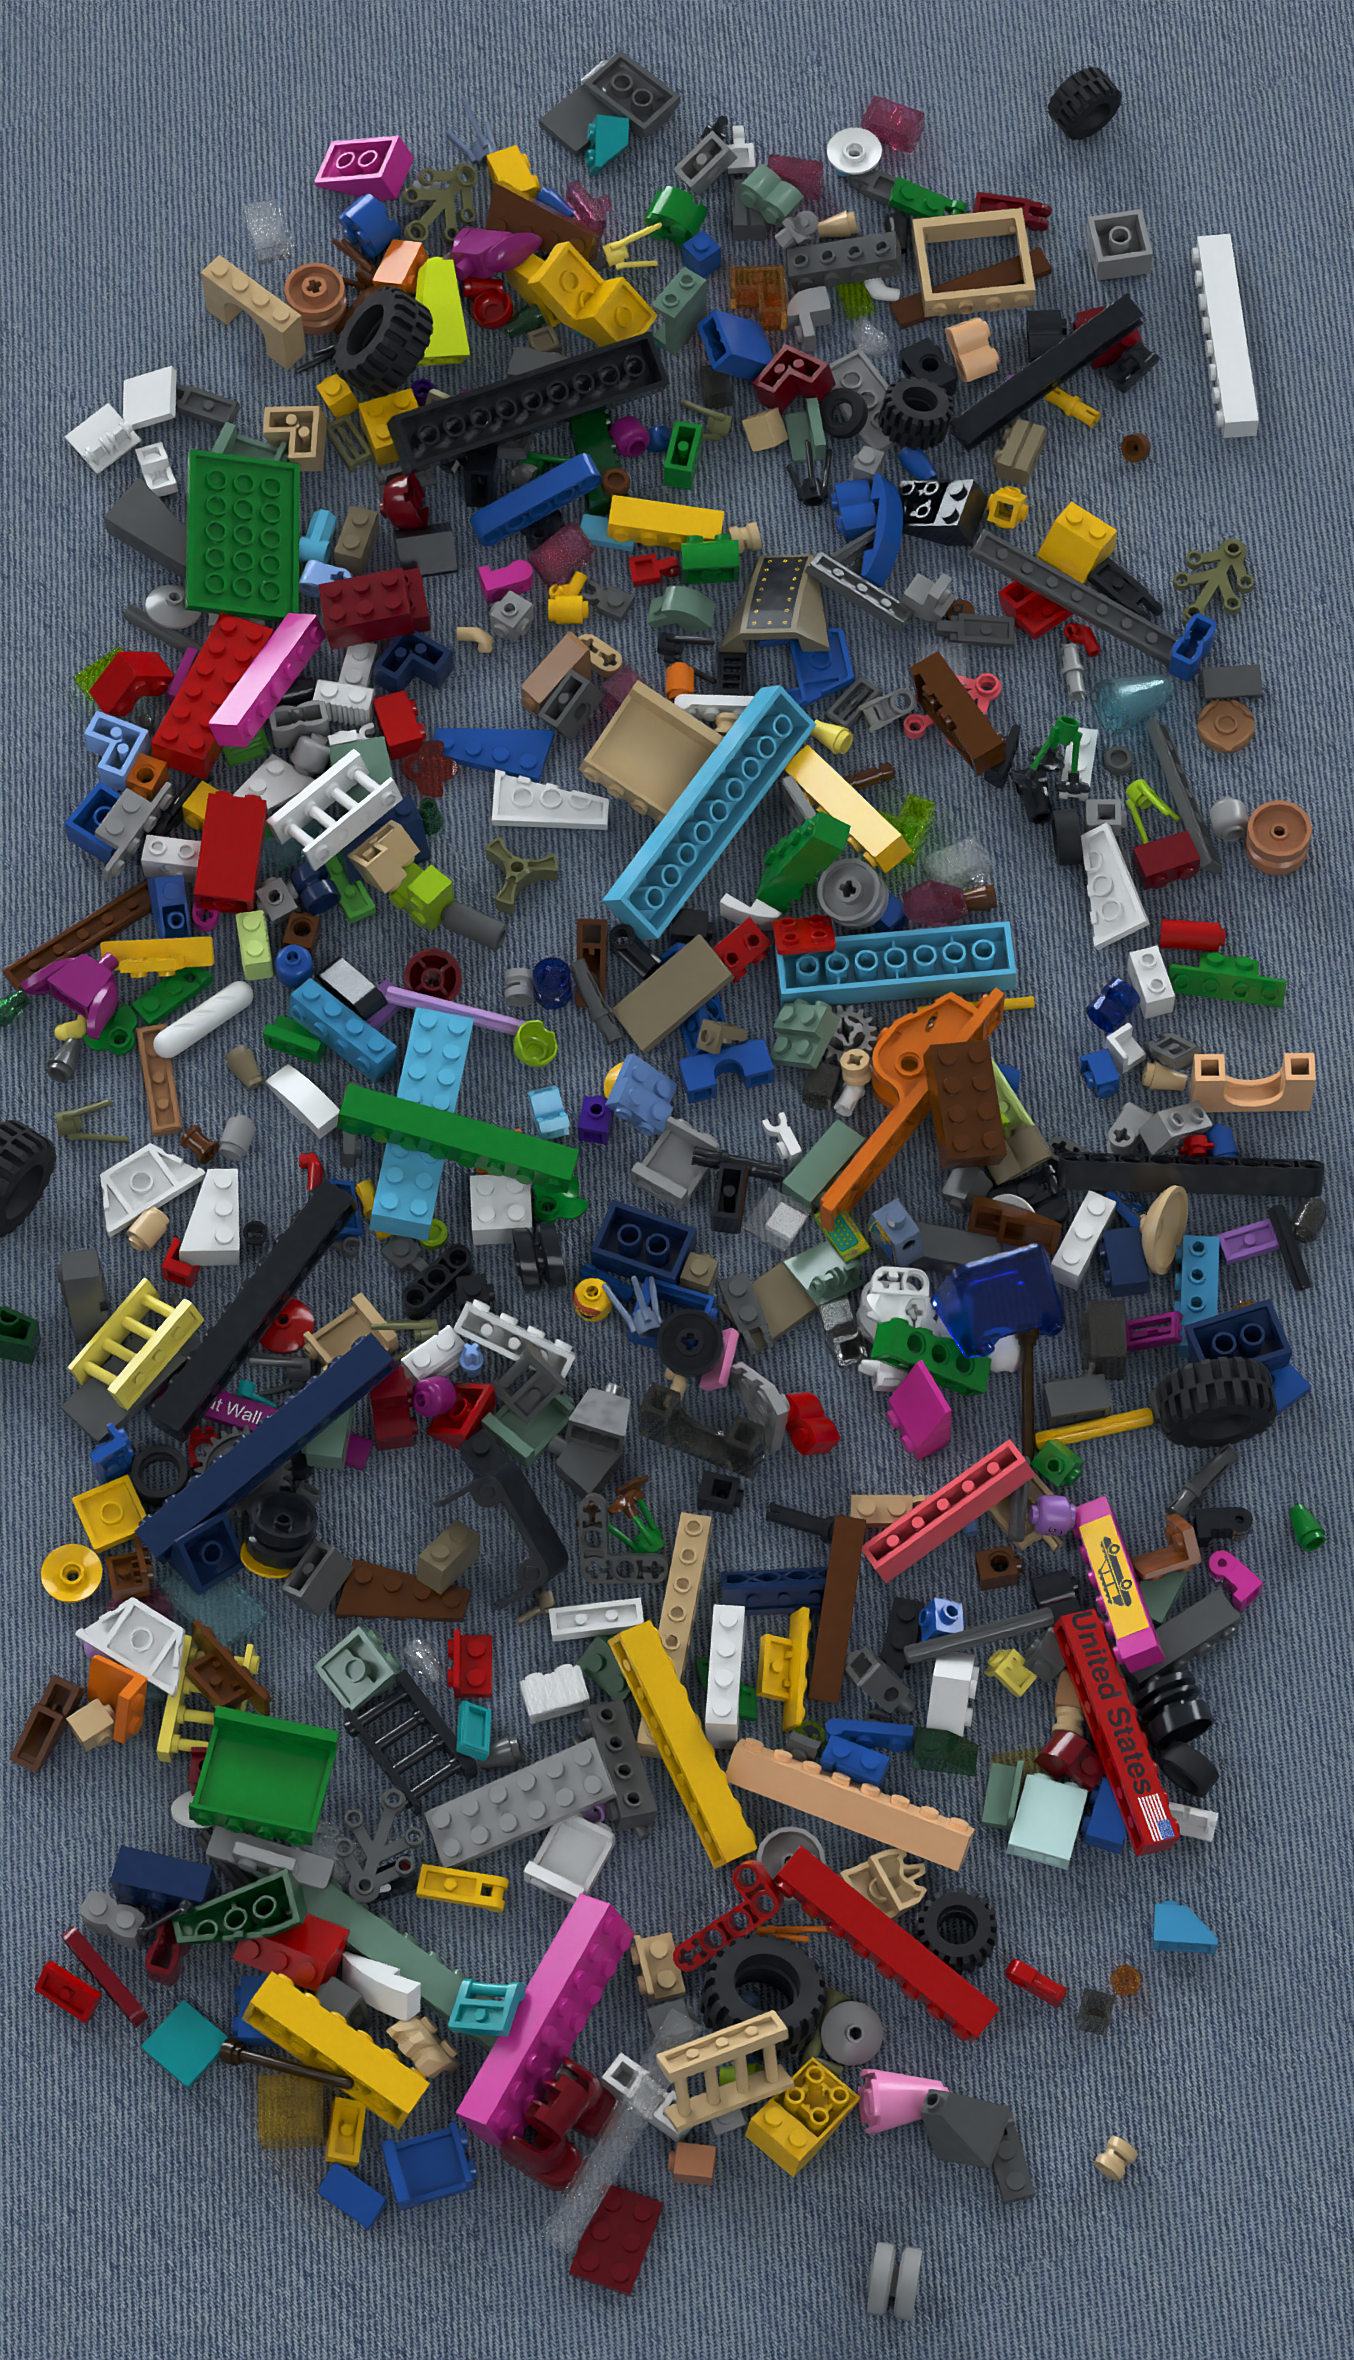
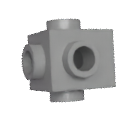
[489,590,534,643]
[255,877,302,925]

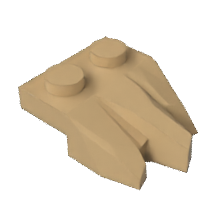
[838,1848,927,1921]
[386,2015,461,2079]

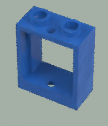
[627,1276,719,1350]

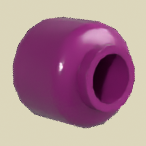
[609,416,650,458]
[411,1375,456,1417]

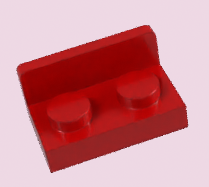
[447,1630,493,1698]

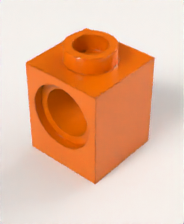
[126,753,170,802]

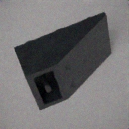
[898,479,988,546]

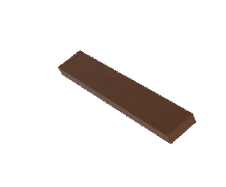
[889,248,1052,330]
[2,879,152,995]
[808,1515,866,1704]

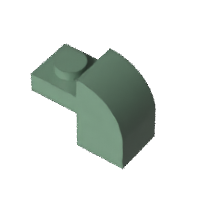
[647,586,716,634]

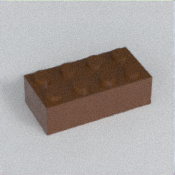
[923,1040,1007,1170]

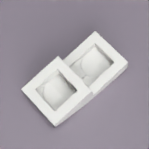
[135,442,178,497]
[720,893,781,931]

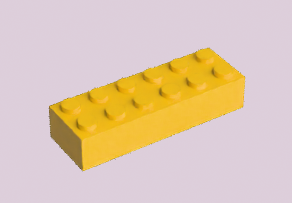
[242,1972,430,2131]

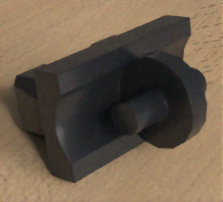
[1105,341,1160,393]

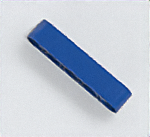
[470,453,602,547]

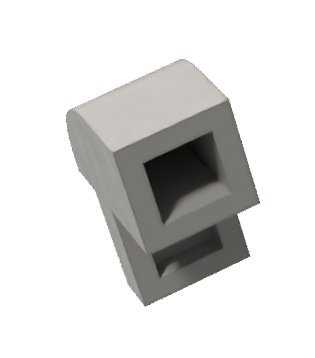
[787,286,831,352]
[900,573,956,622]

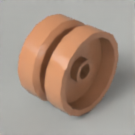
[284,262,347,335]
[1245,800,1312,876]

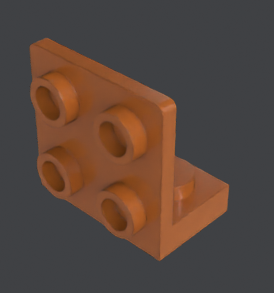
[1130,1513,1202,1581]

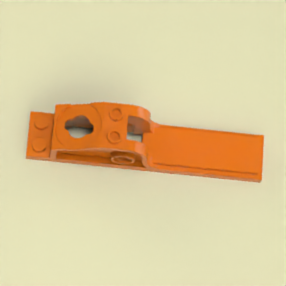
[820,987,1005,1233]

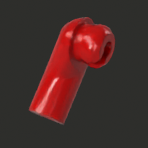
[1063,623,1101,657]
[299,1152,323,1191]

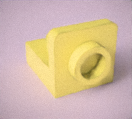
[984,1648,1038,1697]

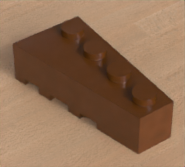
[909,651,1007,776]

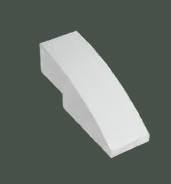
[265,1064,340,1139]
[342,1952,421,2022]

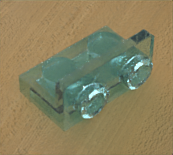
[263,819,324,872]

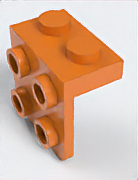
[87,1655,148,1744]

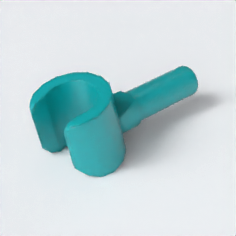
[237,1380,277,1408]

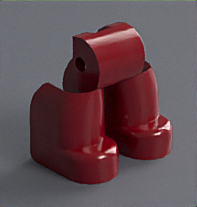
[500,2055,619,2191]

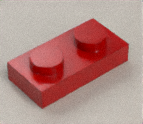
[34,1961,102,2023]

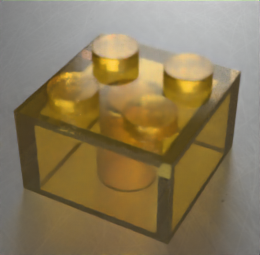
[258,2074,326,2149]

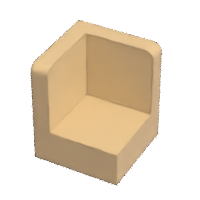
[742,407,788,452]

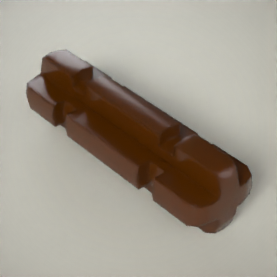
[842,763,895,790]

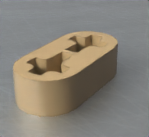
[578,634,623,678]

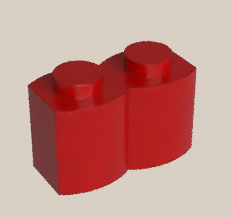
[785,1392,840,1456]

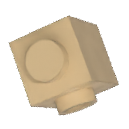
[66,1698,116,1753]

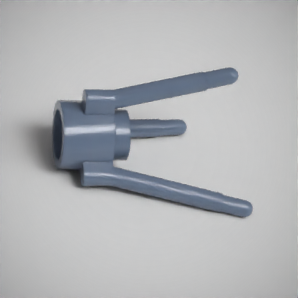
[446,97,498,167]
[602,1276,663,1338]

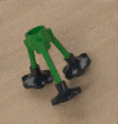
[1009,715,1091,795]

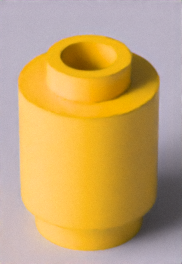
[548,595,589,624]

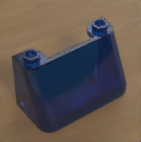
[930,1243,1066,1359]

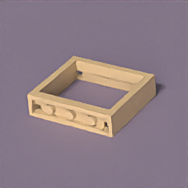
[912,208,1036,317]

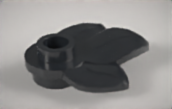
[520,510,574,553]

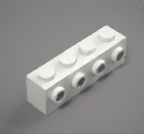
[453,1299,576,1379]

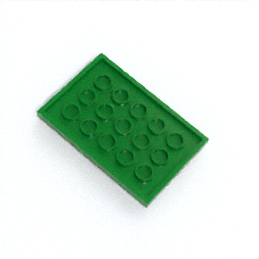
[185,449,300,622]

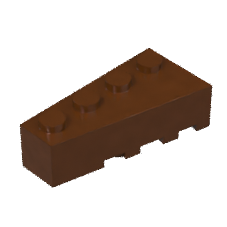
[485,181,601,263]

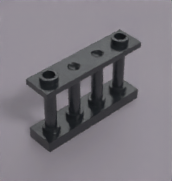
[343,1669,478,1817]

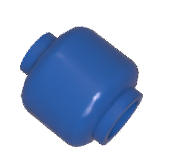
[274,944,314,988]

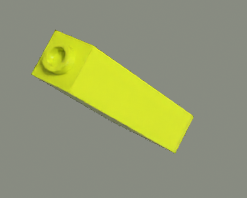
[415,257,470,367]

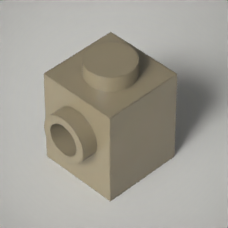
[680,1252,719,1295]

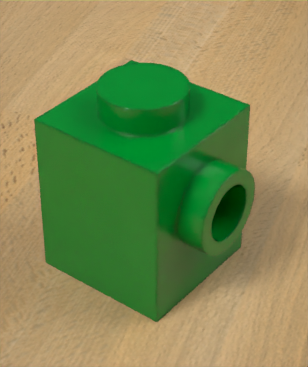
[1031,1439,1085,1487]

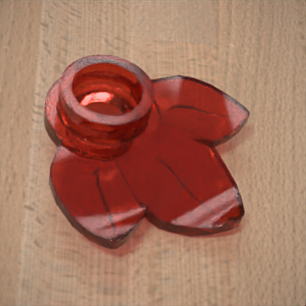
[402,740,460,798]

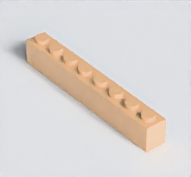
[725,1738,975,1871]

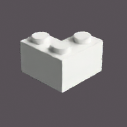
[925,1652,980,1737]

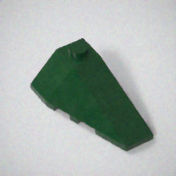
[172,1869,308,1946]

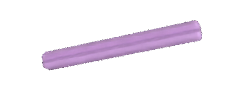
[385,986,526,1036]

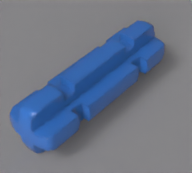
[579,1263,635,1302]

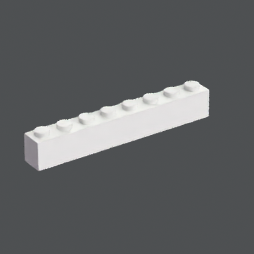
[1192,234,1259,438]

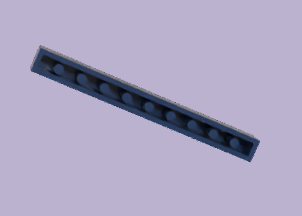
[134,1333,399,1565]

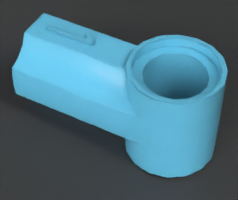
[299,509,337,564]

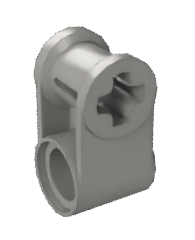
[858,688,916,733]
[1107,1102,1153,1154]

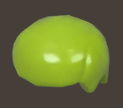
[513,1020,558,1068]

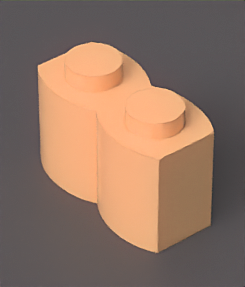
[945,318,999,382]

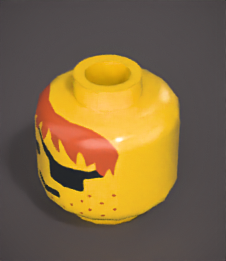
[573,1278,613,1322]

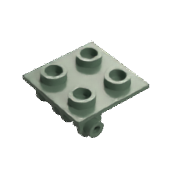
[782,1240,864,1307]

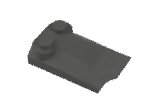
[581,50,681,137]

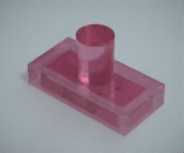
[565,180,612,237]

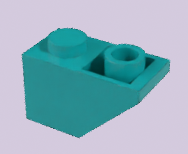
[585,114,629,176]

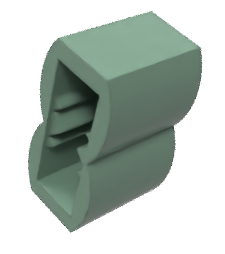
[737,164,804,227]

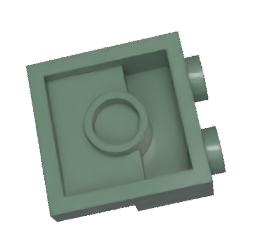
[770,998,840,1070]
[313,1626,402,1714]

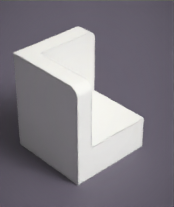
[1105,1023,1146,1074]

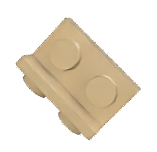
[629,1932,686,2004]

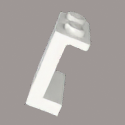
[523,1813,615,1905]

